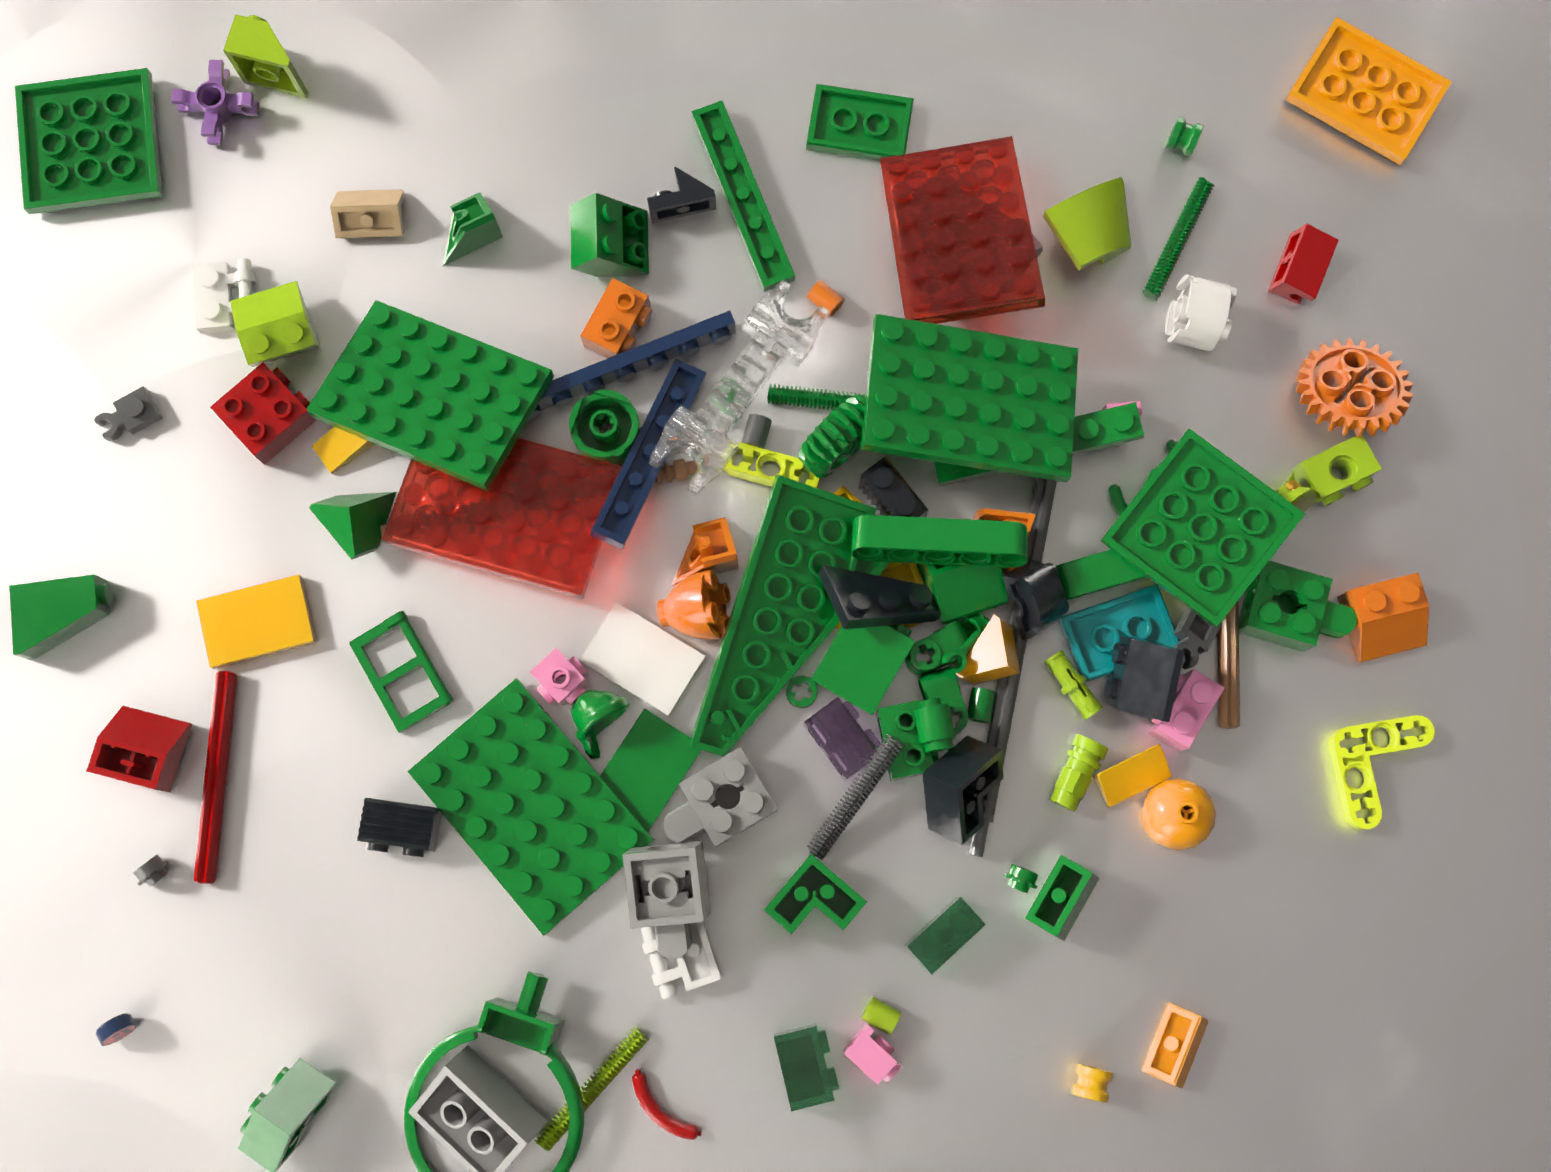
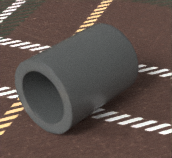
[741,414,772,449]

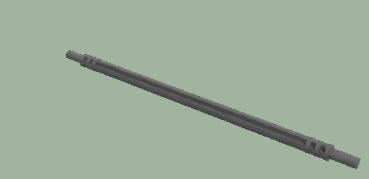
[969,478,1057,857]

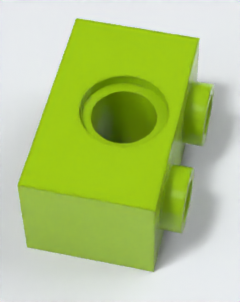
[1291,435,1382,506]

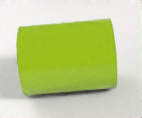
[861,996,902,1035]

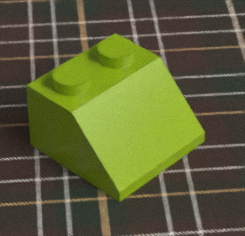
[223,14,308,98]
[230,281,320,367]

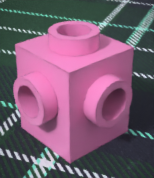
[530,648,588,707]

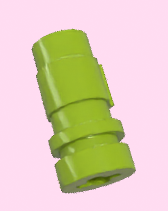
[1049,734,1109,812]

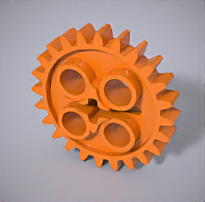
[1296,338,1413,438]

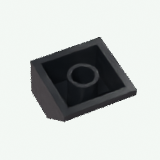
[1104,635,1185,722]

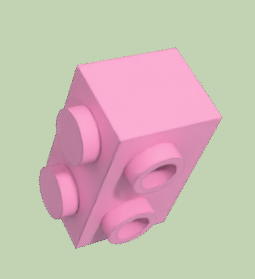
[1149,669,1225,752]

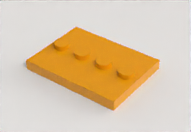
[1285,17,1452,165]

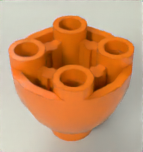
[657,569,731,640]

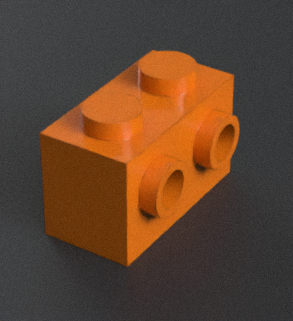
[580,278,653,358]

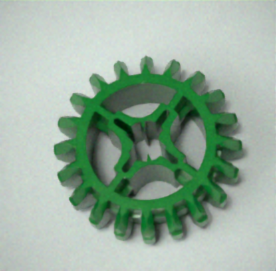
[798,394,866,478]

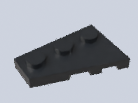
[819,565,941,630]

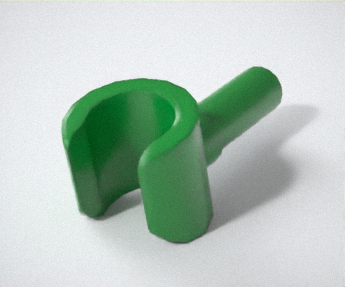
[942,631,981,673]

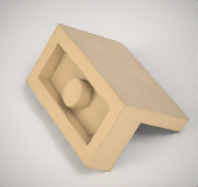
[330,189,405,238]

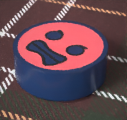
[95,1013,137,1046]

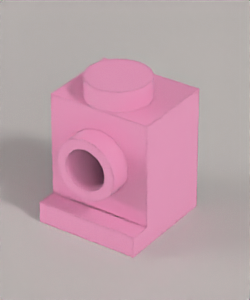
[843,1023,901,1085]

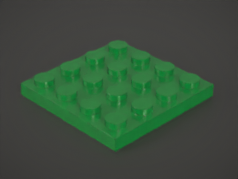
[14,68,163,215]
[1100,428,1305,628]

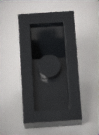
[647,167,716,223]

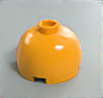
[1141,778,1216,851]

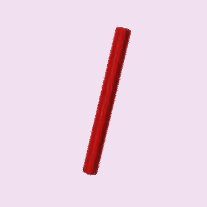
[193,671,237,884]

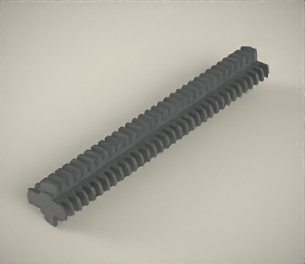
[807,734,904,860]

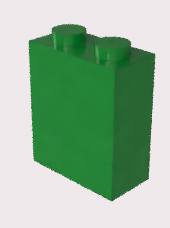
[811,624,915,715]

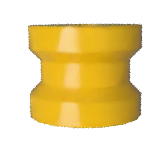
[1071,1064,1113,1103]

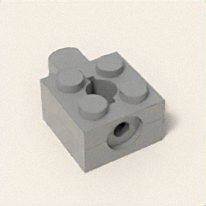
[663,747,777,848]
[622,841,711,959]

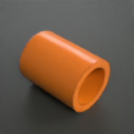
[807,280,845,317]

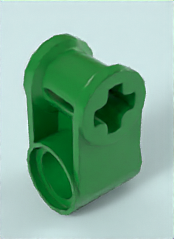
[905,620,973,676]
[917,666,969,736]

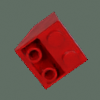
[86,706,192,792]

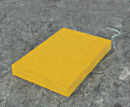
[196,574,317,669]

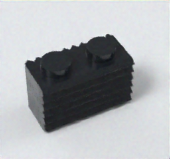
[858,456,929,517]
[357,798,441,858]

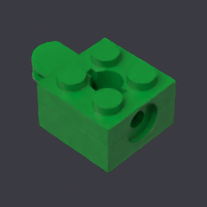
[1239,560,1357,652]

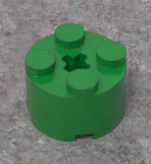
[569,390,641,468]

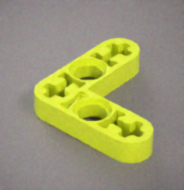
[722,442,819,488]
[1329,715,1435,830]

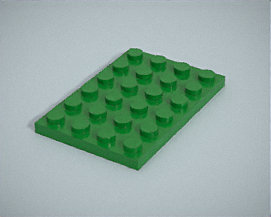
[307,300,554,491]
[861,314,1078,482]
[407,678,655,936]

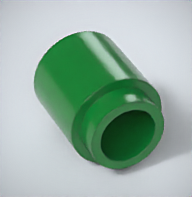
[914,698,956,753]

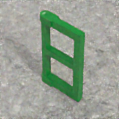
[349,611,454,733]

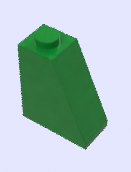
[9,574,113,660]

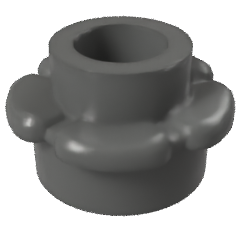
[133,854,168,887]

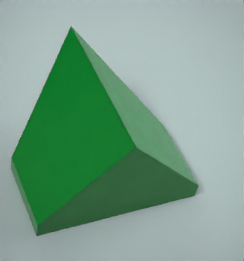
[443,192,503,266]
[309,492,396,560]

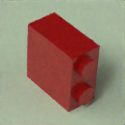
[210,362,316,465]

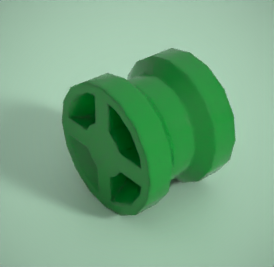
[1165,116,1204,157]

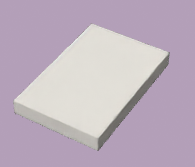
[579,602,706,717]

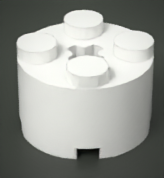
[1165,275,1237,351]

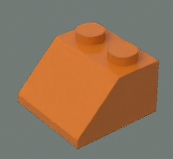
[1337,572,1429,663]

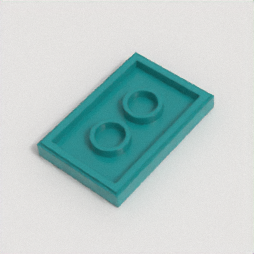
[1059,584,1180,683]

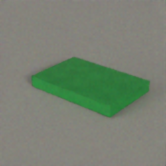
[806,84,914,164]
[600,708,702,832]

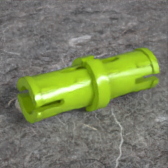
[1044,649,1103,720]

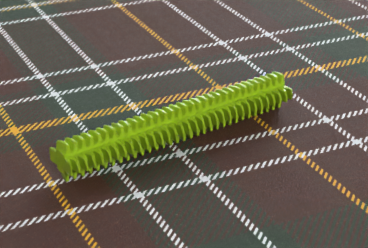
[534,1026,649,1151]

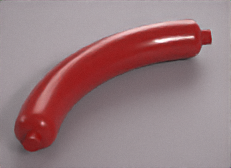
[632,1069,702,1140]

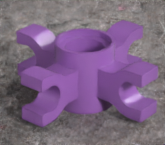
[171,60,260,146]

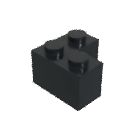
[922,735,1004,845]

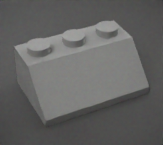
[408,1045,548,1172]

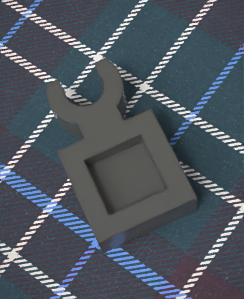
[94,386,163,441]
[1172,607,1222,670]

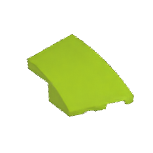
[1043,177,1131,271]

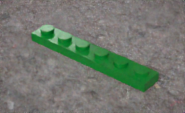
[691,100,795,292]
[934,402,1144,486]

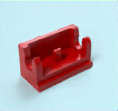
[1268,223,1339,304]

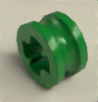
[786,675,818,709]

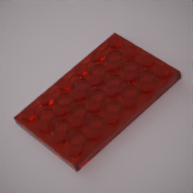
[880,136,1045,324]
[381,438,622,599]

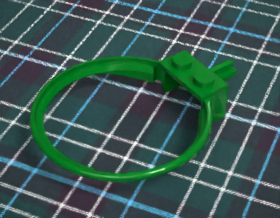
[404,971,584,1172]

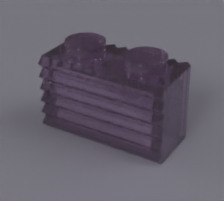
[803,697,881,781]

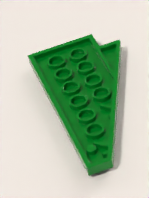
[689,475,890,757]

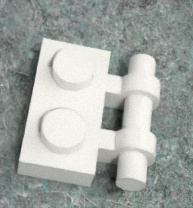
[192,258,256,333]
[641,922,722,999]

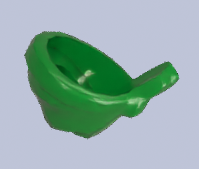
[570,690,630,759]

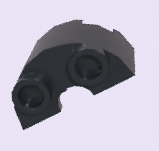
[1003,559,1069,640]

